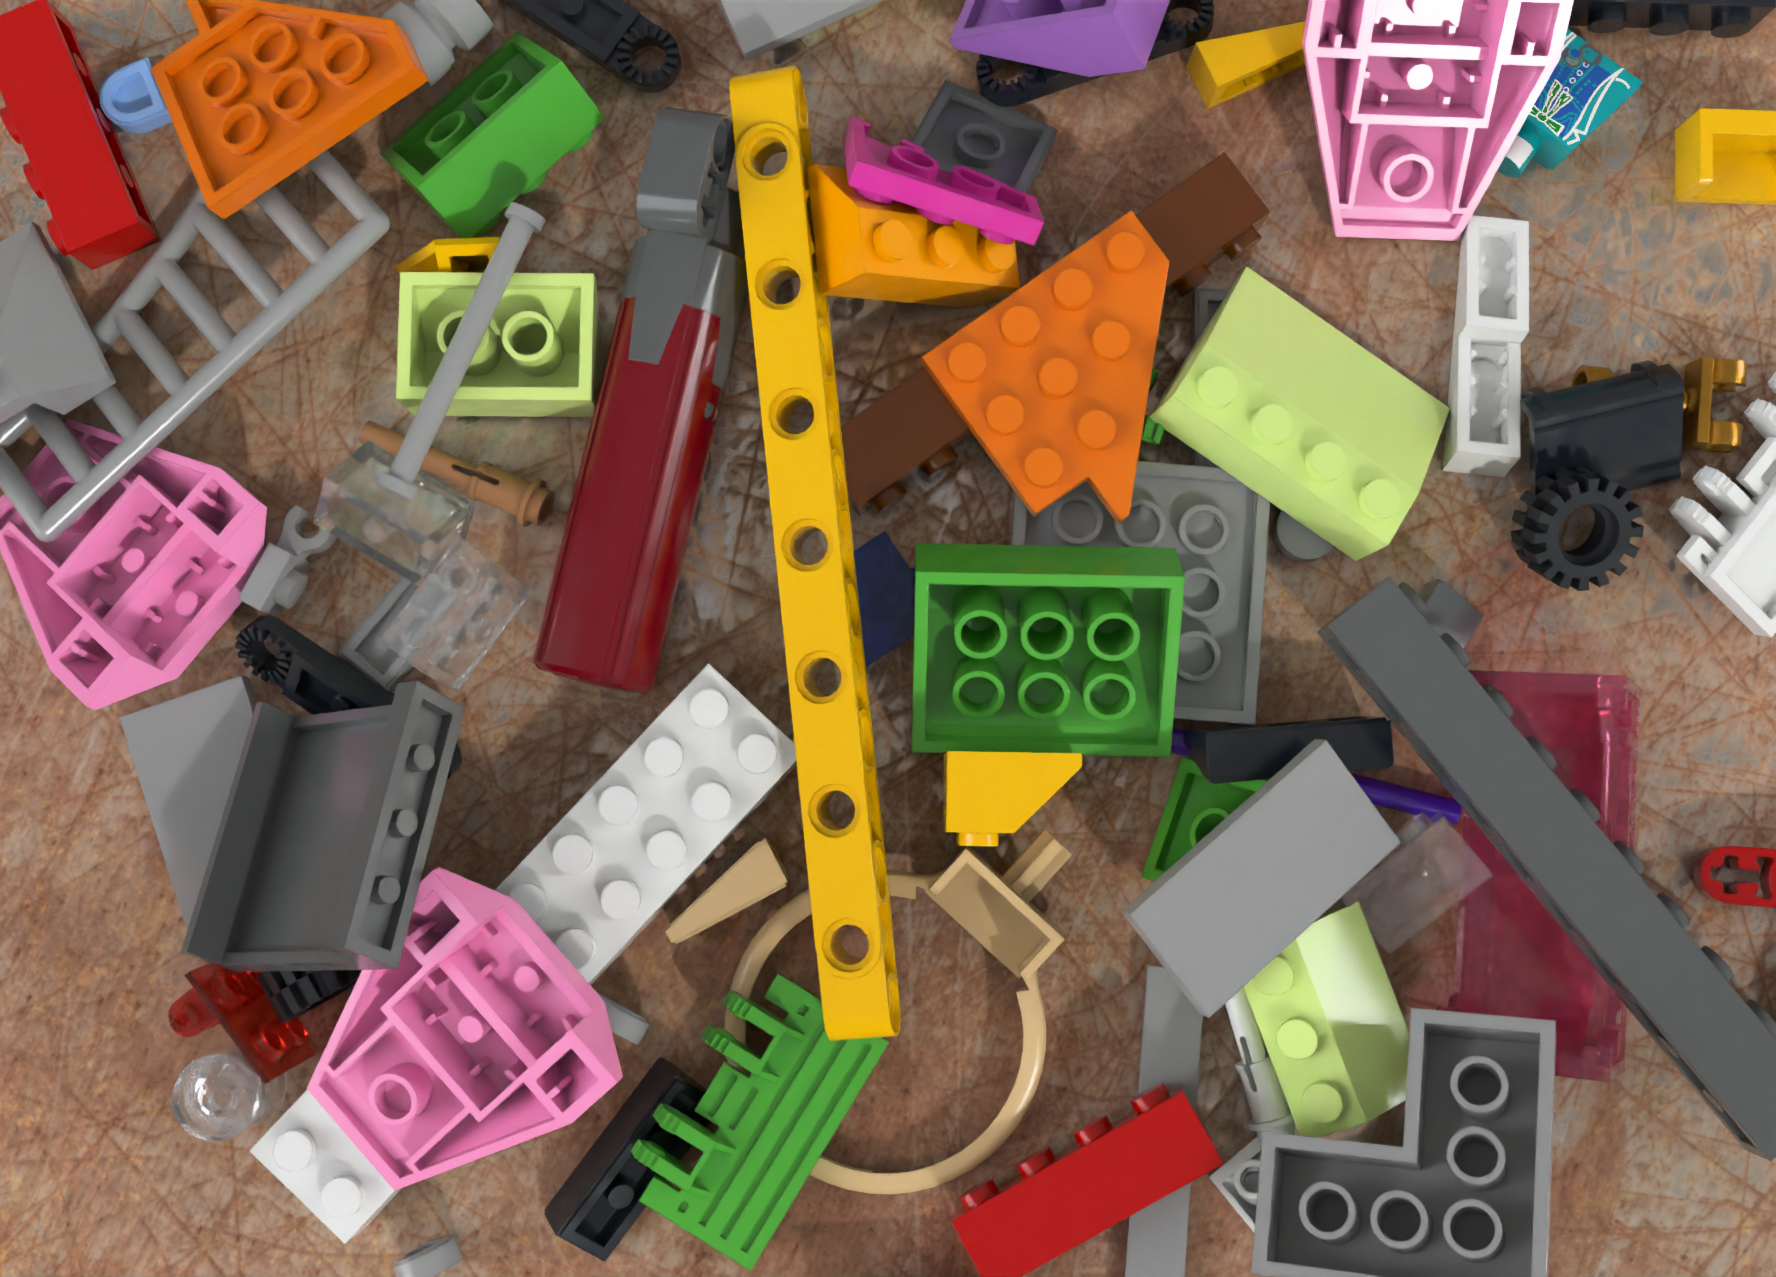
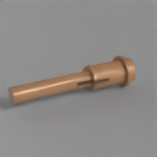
[359,421,555,527]

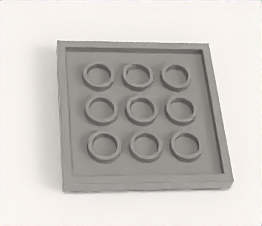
[1011,461,1270,726]

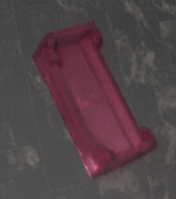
[1436,670,1641,1083]

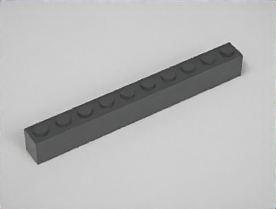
[1317,576,1776,1161]

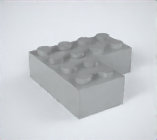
[1251,1008,1557,1277]

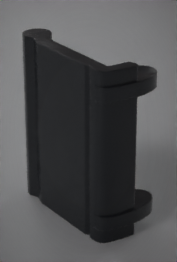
[1520,360,1684,508]

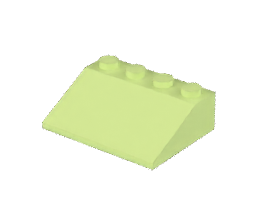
[1149,266,1450,561]

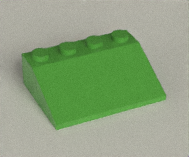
[912,543,1185,757]

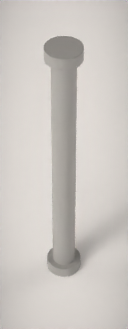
[375,202,546,501]

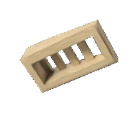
[665,838,791,944]

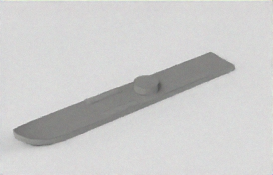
[1124,965,1203,1277]

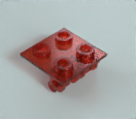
[168,963,316,1085]

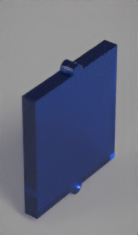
[854,531,915,668]

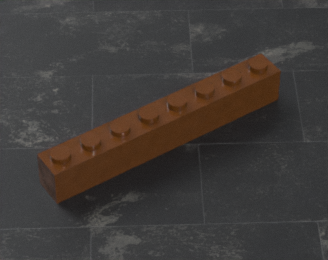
[841,152,1270,517]

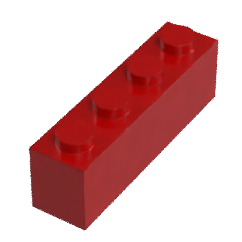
[0,0,161,270]
[951,1082,1224,1277]

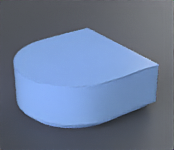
[99,57,172,134]

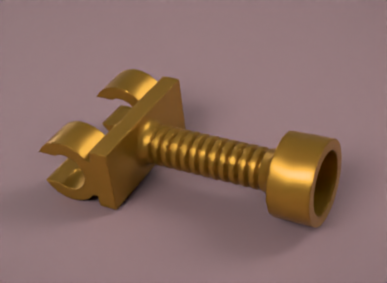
[1571,356,1747,453]

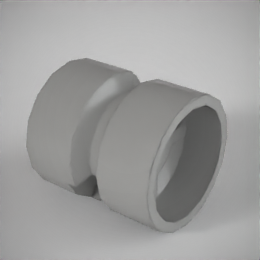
[379,0,494,87]

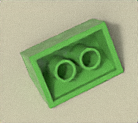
[380,32,605,238]

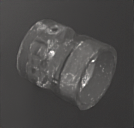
[172,1043,287,1142]

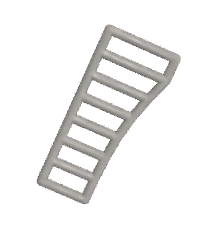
[0,150,390,542]

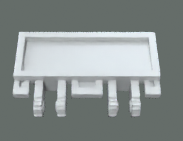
[1669,372,1776,638]

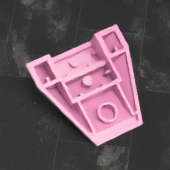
[1302,0,1574,241]
[0,419,267,710]
[307,867,623,1191]

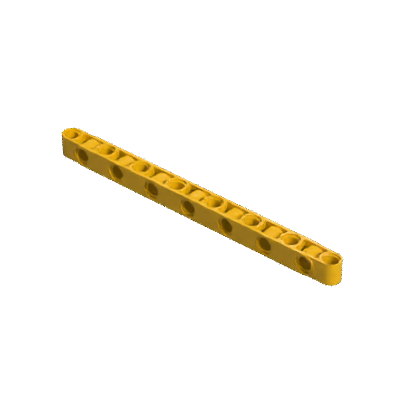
[729,65,901,1041]

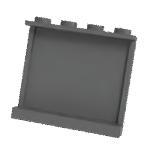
[181,680,465,972]

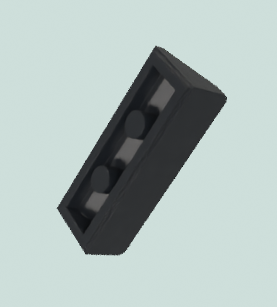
[1184,716,1394,784]
[545,1057,710,1262]

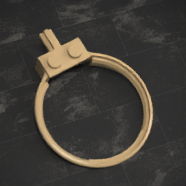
[724,829,1073,1195]

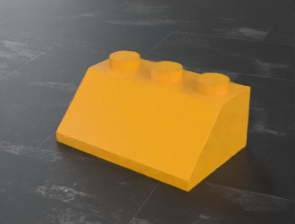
[807,164,1020,308]

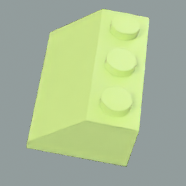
[396,272,603,417]
[1243,900,1410,1137]

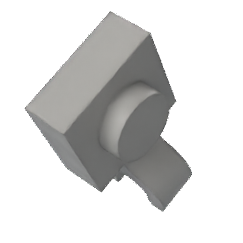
[238,505,338,617]

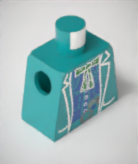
[1497,28,1643,178]

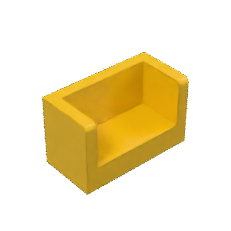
[1675,108,1776,205]

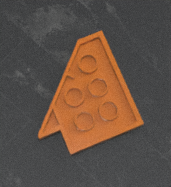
[151,0,429,220]
[921,210,1169,525]

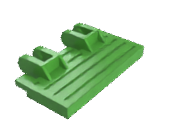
[630,973,889,1271]

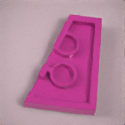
[842,115,1044,245]

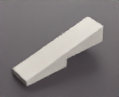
[1442,215,1529,477]

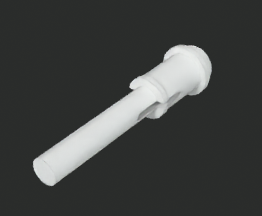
[1225,988,1297,1142]

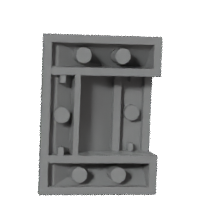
[0,222,117,424]

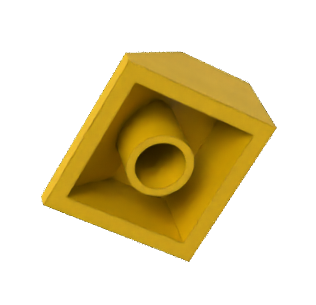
[942,751,1082,846]

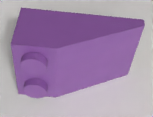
[949,0,1170,77]

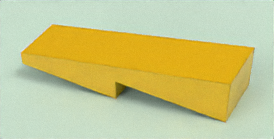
[1186,21,1306,109]

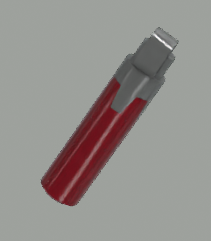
[532,107,749,694]

